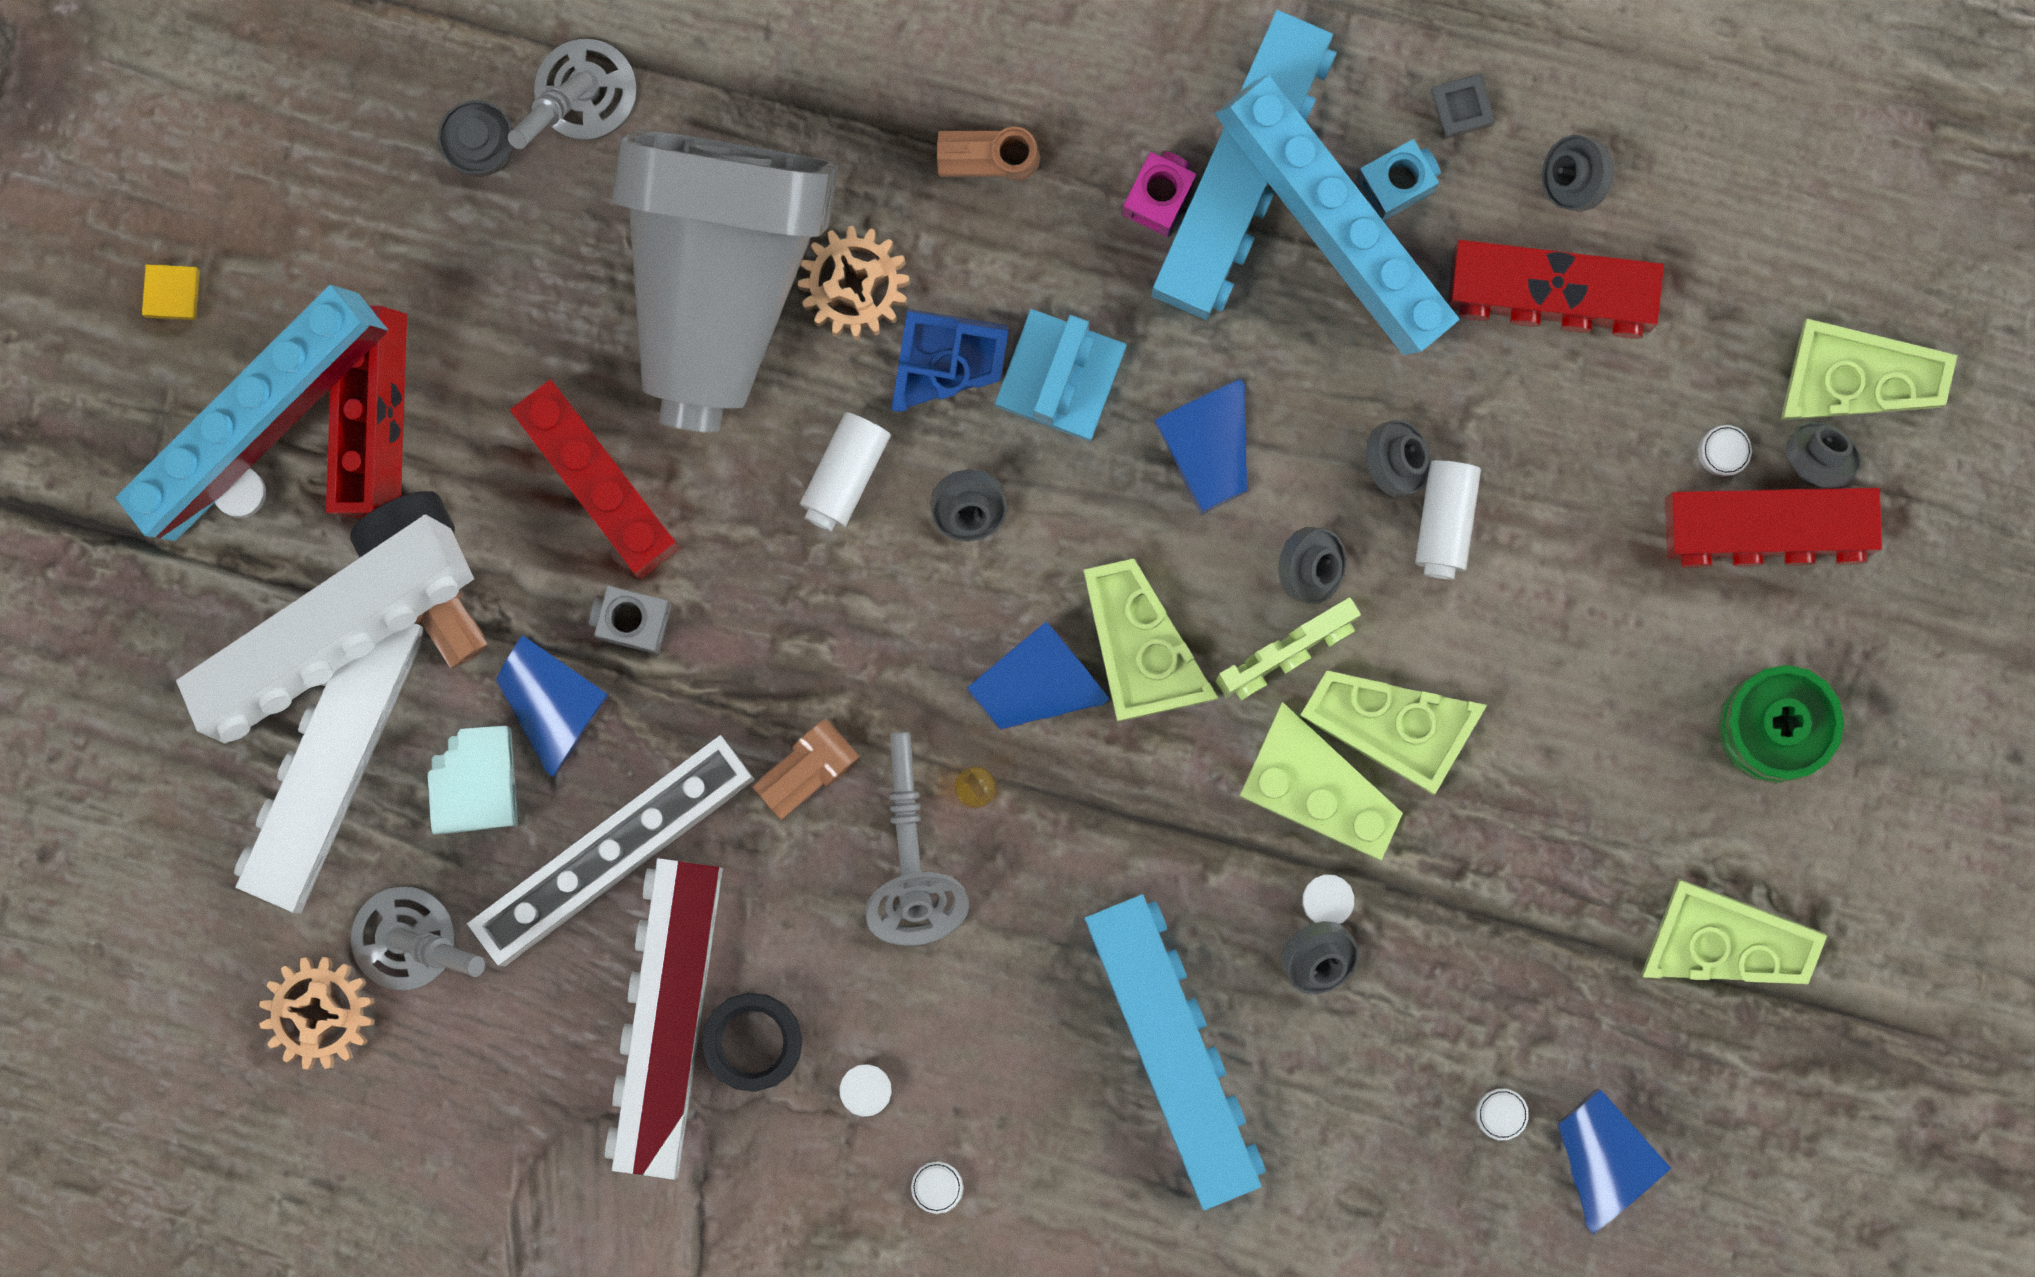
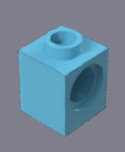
[1356,139,1441,221]

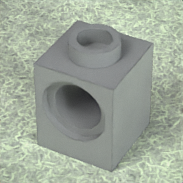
[589,585,672,655]

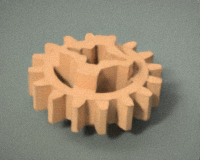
[798,226,910,340]
[259,957,375,1070]

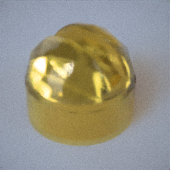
[955,766,996,809]

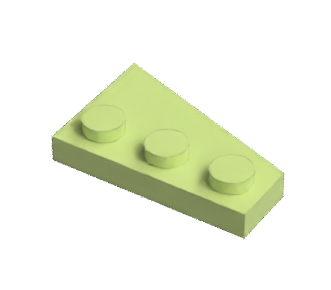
[1780,319,1958,420]
[1083,559,1219,722]
[1215,597,1361,701]
[1300,671,1487,795]
[1239,702,1403,861]
[1641,878,1827,984]

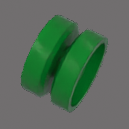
[1718,665,1845,784]

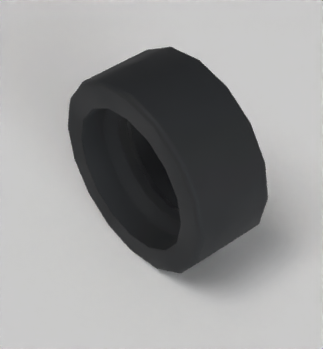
[350,491,455,558]
[702,993,803,1092]

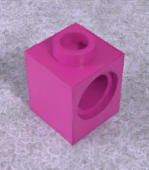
[1122,151,1197,238]

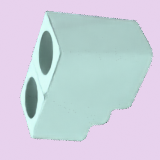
[428,726,518,835]

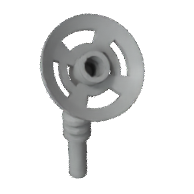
[508,39,637,149]
[865,732,969,946]
[351,887,485,990]

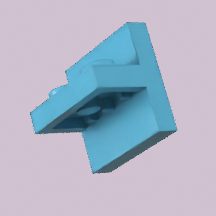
[995,309,1127,442]

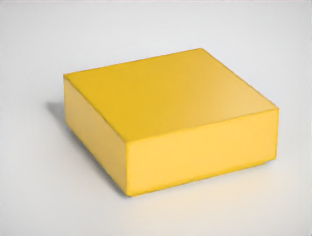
[142,264,200,320]

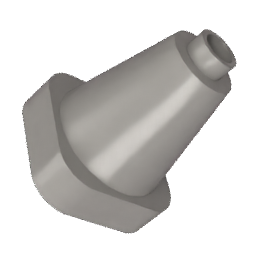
[611,130,839,432]

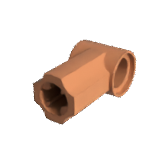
[937,127,1040,181]
[415,591,489,669]
[752,718,861,820]

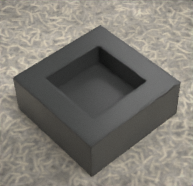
[1430,74,1495,139]

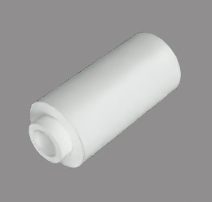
[799,412,891,532]
[1415,460,1481,580]

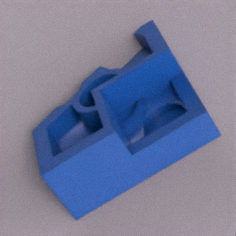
[891,309,1009,412]
[1154,379,1247,516]
[967,621,1110,730]
[496,635,609,778]
[1557,1089,1671,1234]

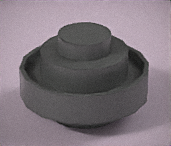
[438,100,514,178]
[1541,134,1614,212]
[1366,420,1430,497]
[1786,421,1862,489]
[930,469,1007,542]
[1278,527,1346,604]
[1282,921,1359,994]

